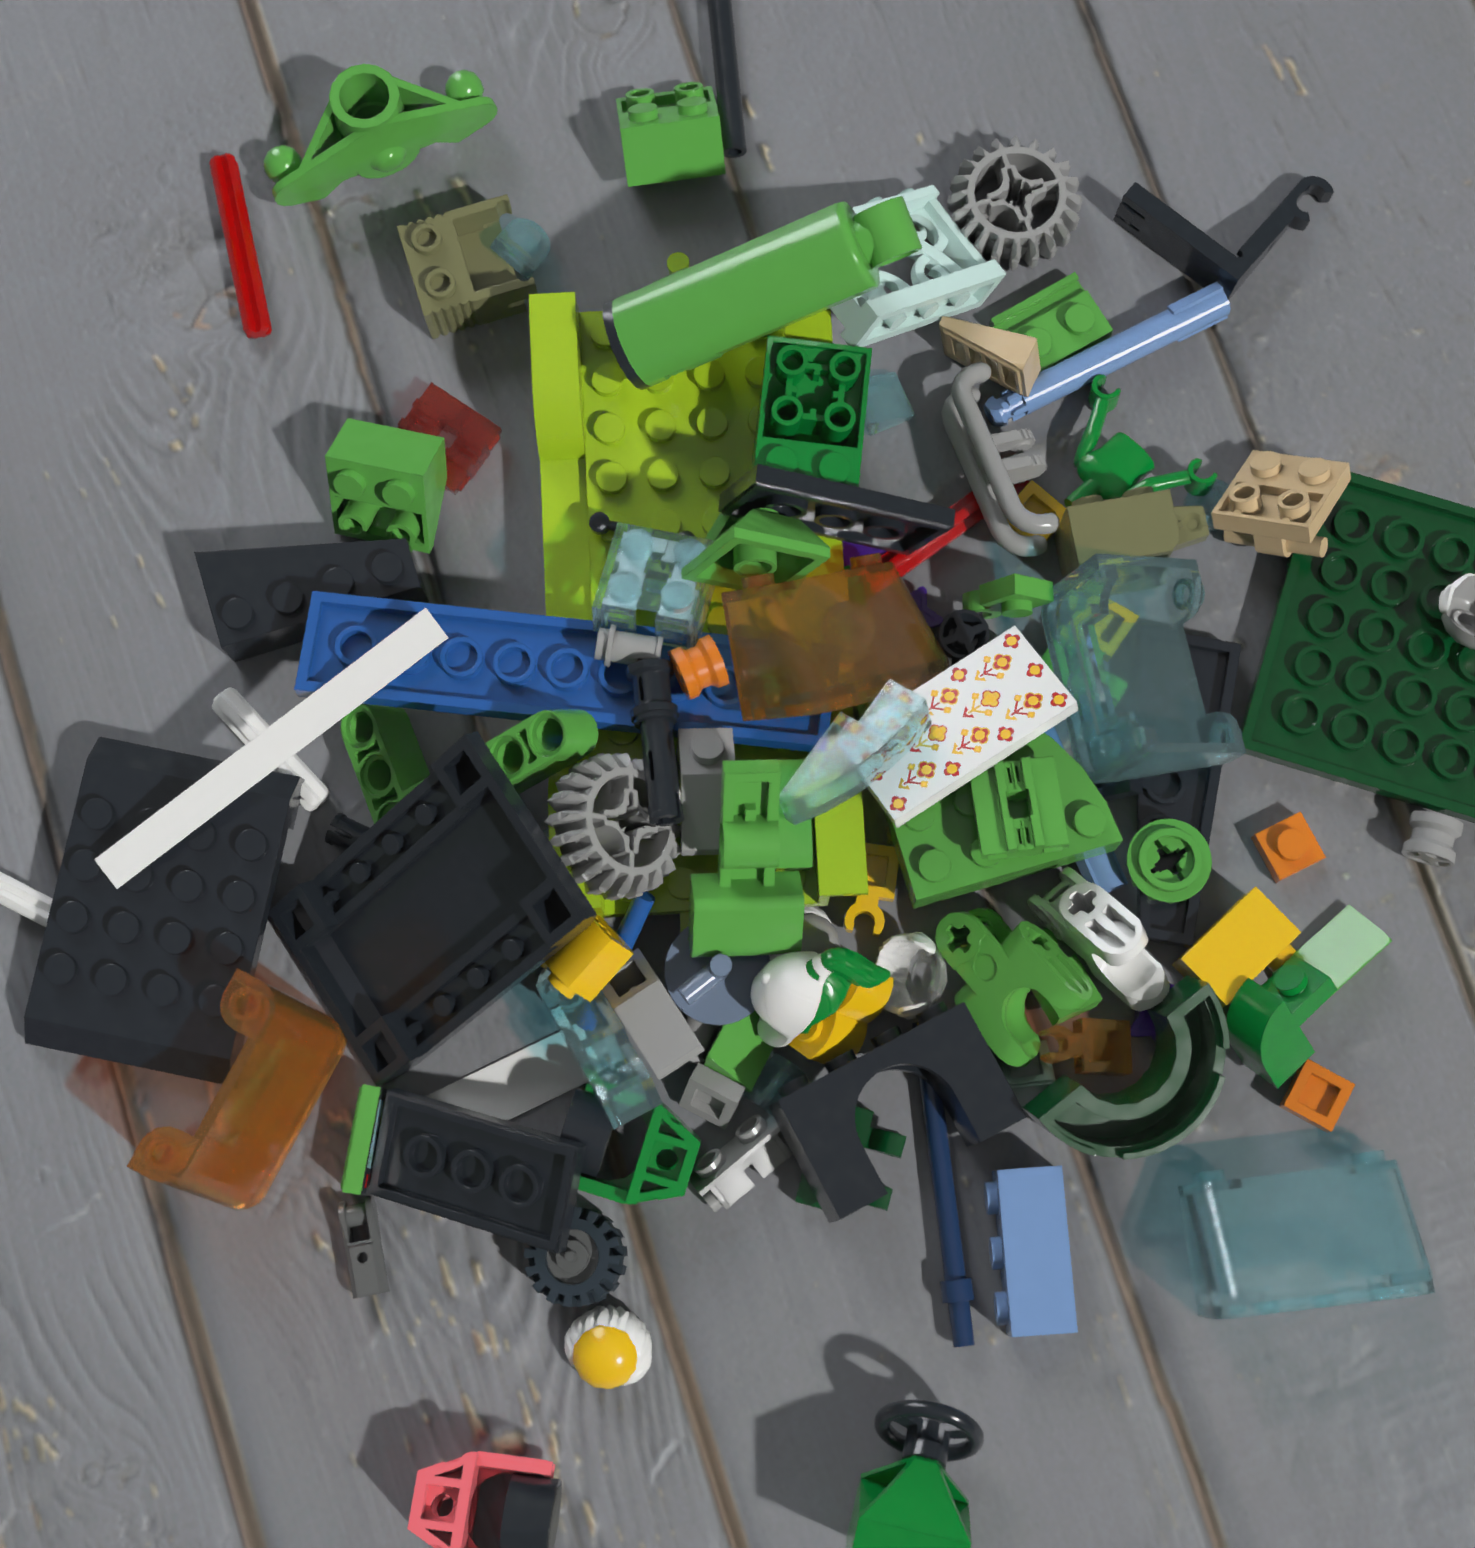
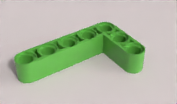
[340,704,599,824]

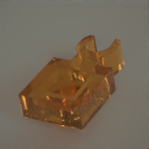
[1039,1018,1133,1076]

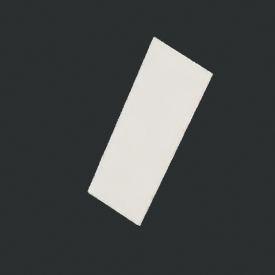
[426,1024,604,1121]

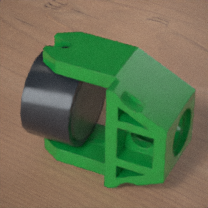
[560,1076,701,1205]

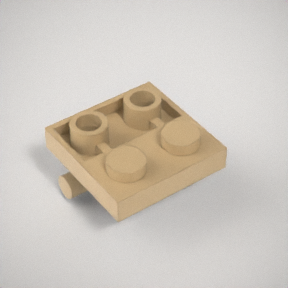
[1211,450,1351,558]

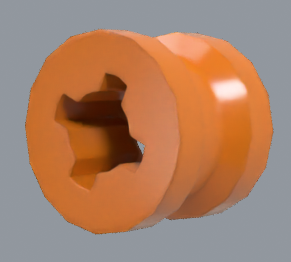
[668,635,729,700]

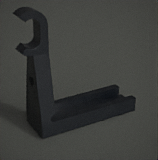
[1113,176,1334,300]

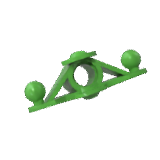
[263,64,498,206]

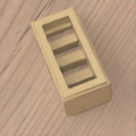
[939,316,1041,397]

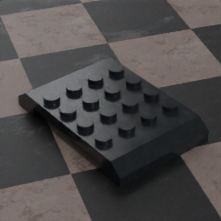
[269,732,597,1087]
[24,736,305,1086]

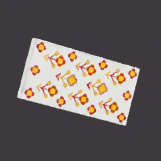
[836,625,1078,828]

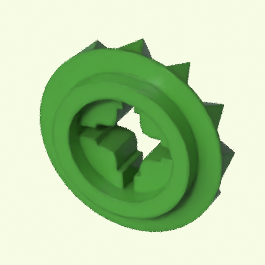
[1125,819,1212,904]

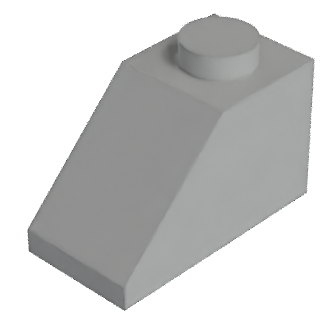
[676,728,735,856]

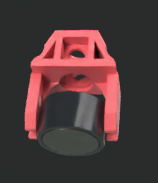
[407,1451,562,1548]

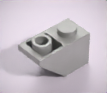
[602,948,705,1080]

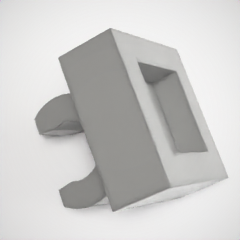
[678,1063,746,1130]

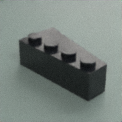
[194,538,429,662]

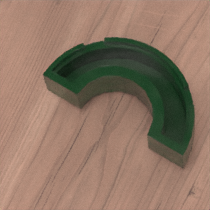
[1022,975,1230,1160]

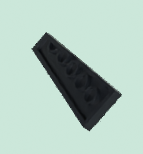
[1136,625,1242,949]

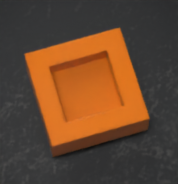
[1251,811,1326,883]
[1279,1059,1356,1133]

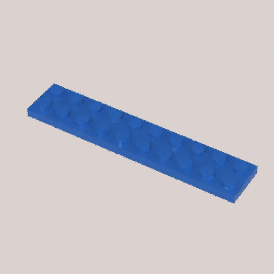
[294,591,838,754]

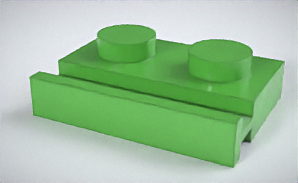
[989,272,1113,372]

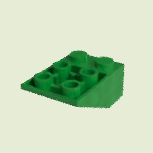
[751,335,872,487]

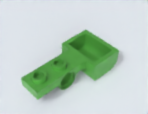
[688,759,804,958]

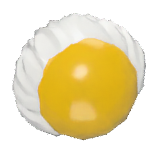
[564,1304,652,1389]

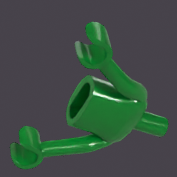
[1064,374,1217,507]

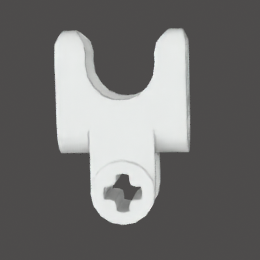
[1027,867,1170,1011]

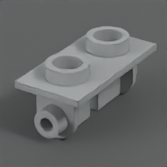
[689,1109,792,1212]

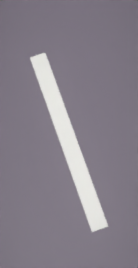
[94,608,448,889]

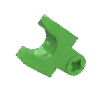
[935,907,1093,1067]

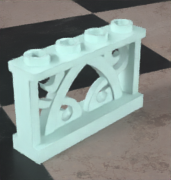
[830,185,1006,347]

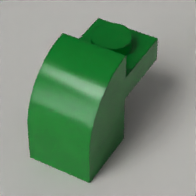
[1226,954,1337,1089]

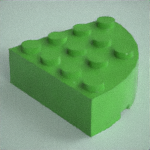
[853,690,1123,909]

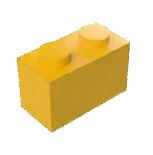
[1171,886,1302,1007]

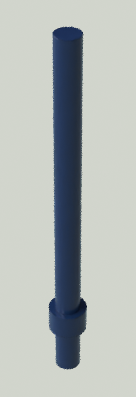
[912,1022,975,1347]

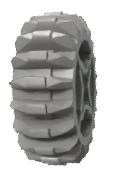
[947,135,1082,272]
[544,753,681,900]

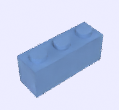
[984,1165,1078,1337]

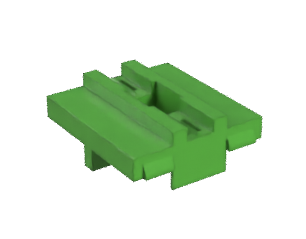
[969,756,1070,861]

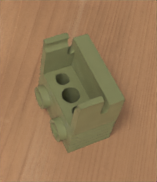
[397,194,538,339]

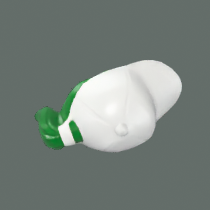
[750,947,890,1047]

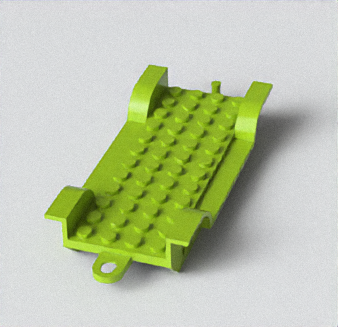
[529,252,868,932]

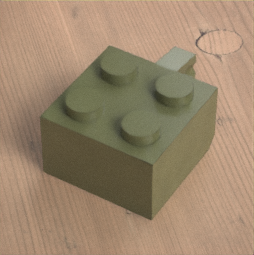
[1054,486,1209,595]

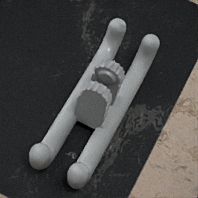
[941,362,1060,556]

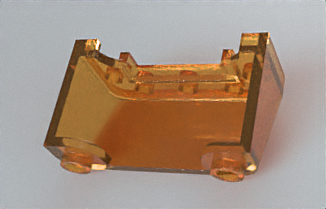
[721,553,950,721]
[127,968,347,1210]

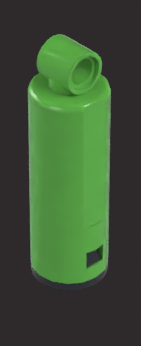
[603,196,922,390]

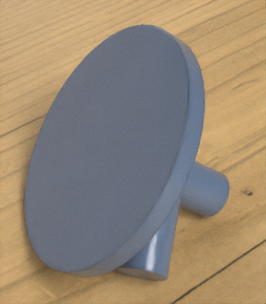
[664,926,770,1025]

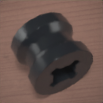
[936,609,990,666]

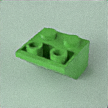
[616,82,726,187]
[325,418,447,554]

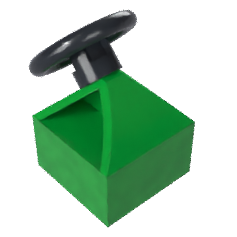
[846,1399,984,1548]

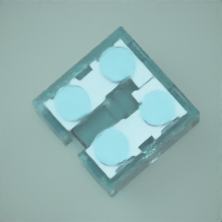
[592,522,715,649]

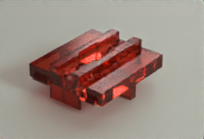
[397,382,502,495]

